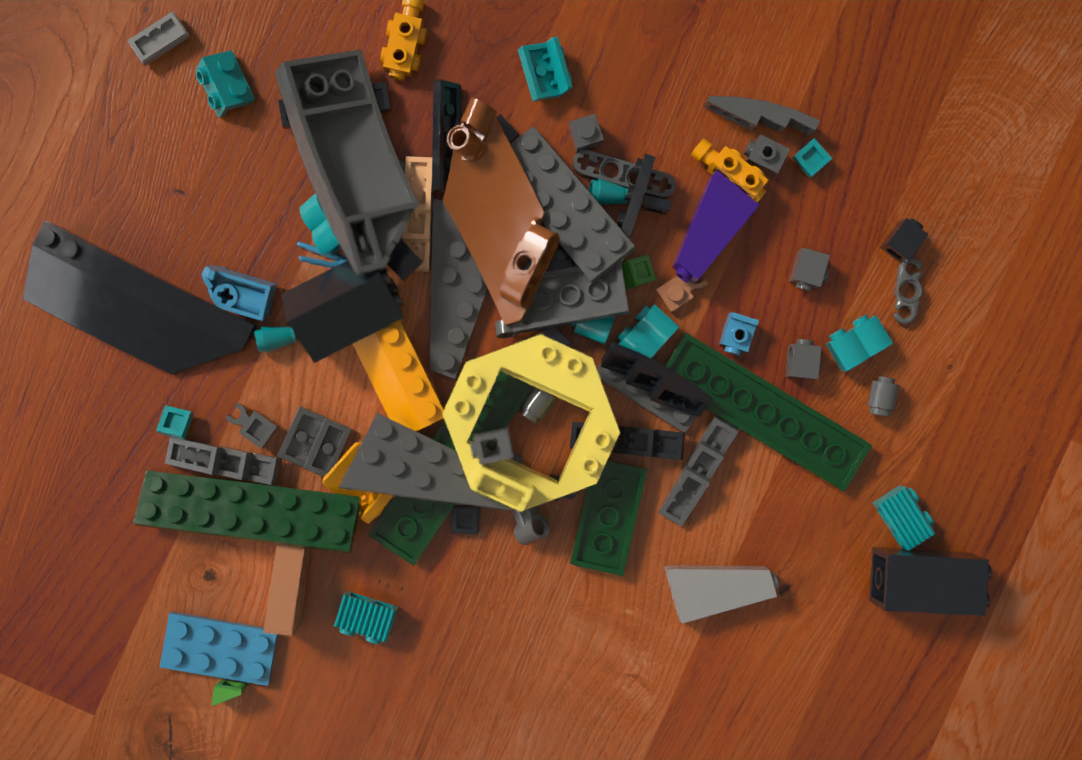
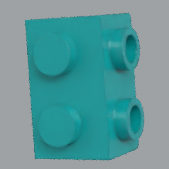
[518,37,572,102]
[196,50,255,117]

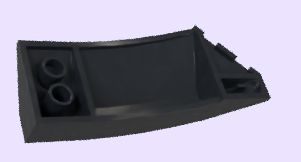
[23,220,256,375]

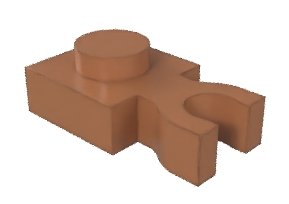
[655,276,708,313]

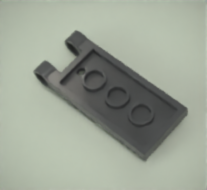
[491,261,630,339]

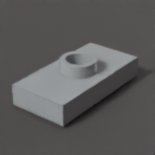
[127,11,191,66]

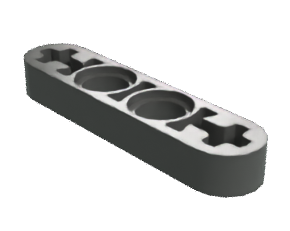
[573,150,676,199]

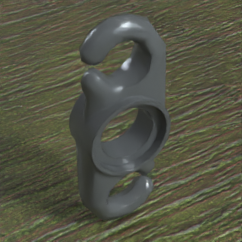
[893,257,923,325]

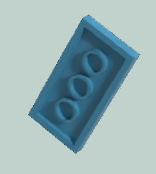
[160,611,279,686]

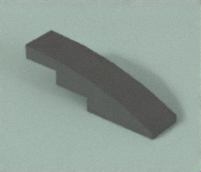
[704,96,820,136]
[658,415,739,526]
[165,437,282,485]

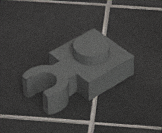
[226,403,279,449]

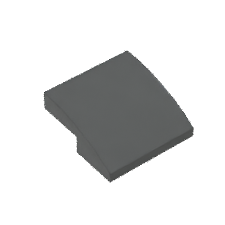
[277,405,351,477]

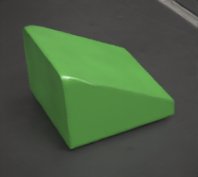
[622,254,657,290]
[211,679,248,706]

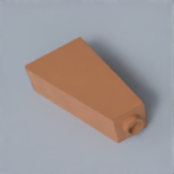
[263,544,310,636]

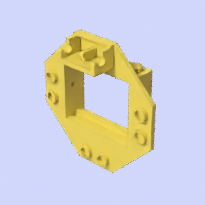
[443,335,620,512]

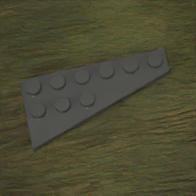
[429,198,488,379]
[339,413,516,512]

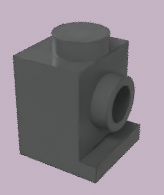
[470,427,514,465]

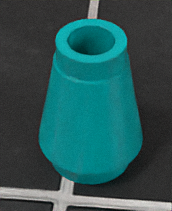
[588,178,628,205]
[254,327,296,353]

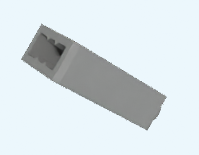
[664,565,779,624]

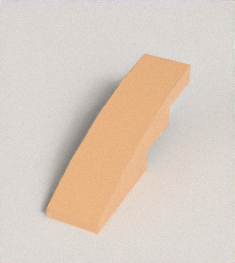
[402,156,433,272]

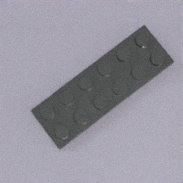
[511,126,635,283]

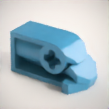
[201,265,277,321]

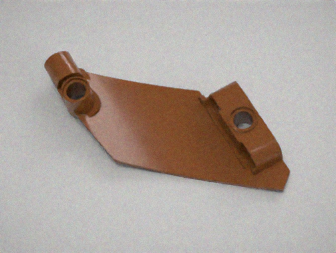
[442,98,560,325]

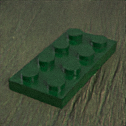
[570,460,647,576]

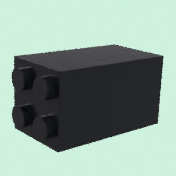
[281,260,404,363]
[869,547,992,616]

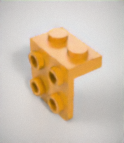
[323,442,396,524]

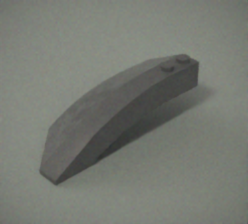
[275,49,420,275]

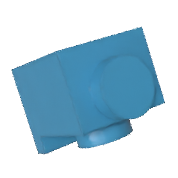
[719,312,759,356]

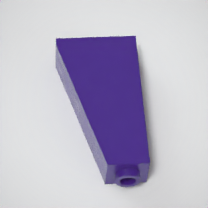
[672,170,759,284]

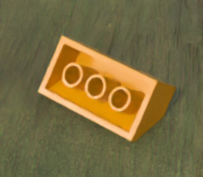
[353,319,445,432]

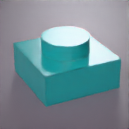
[792,138,832,178]
[156,405,194,440]

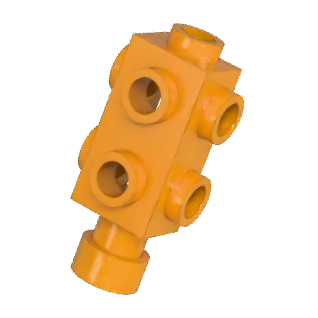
[380,0,427,80]
[691,138,768,202]

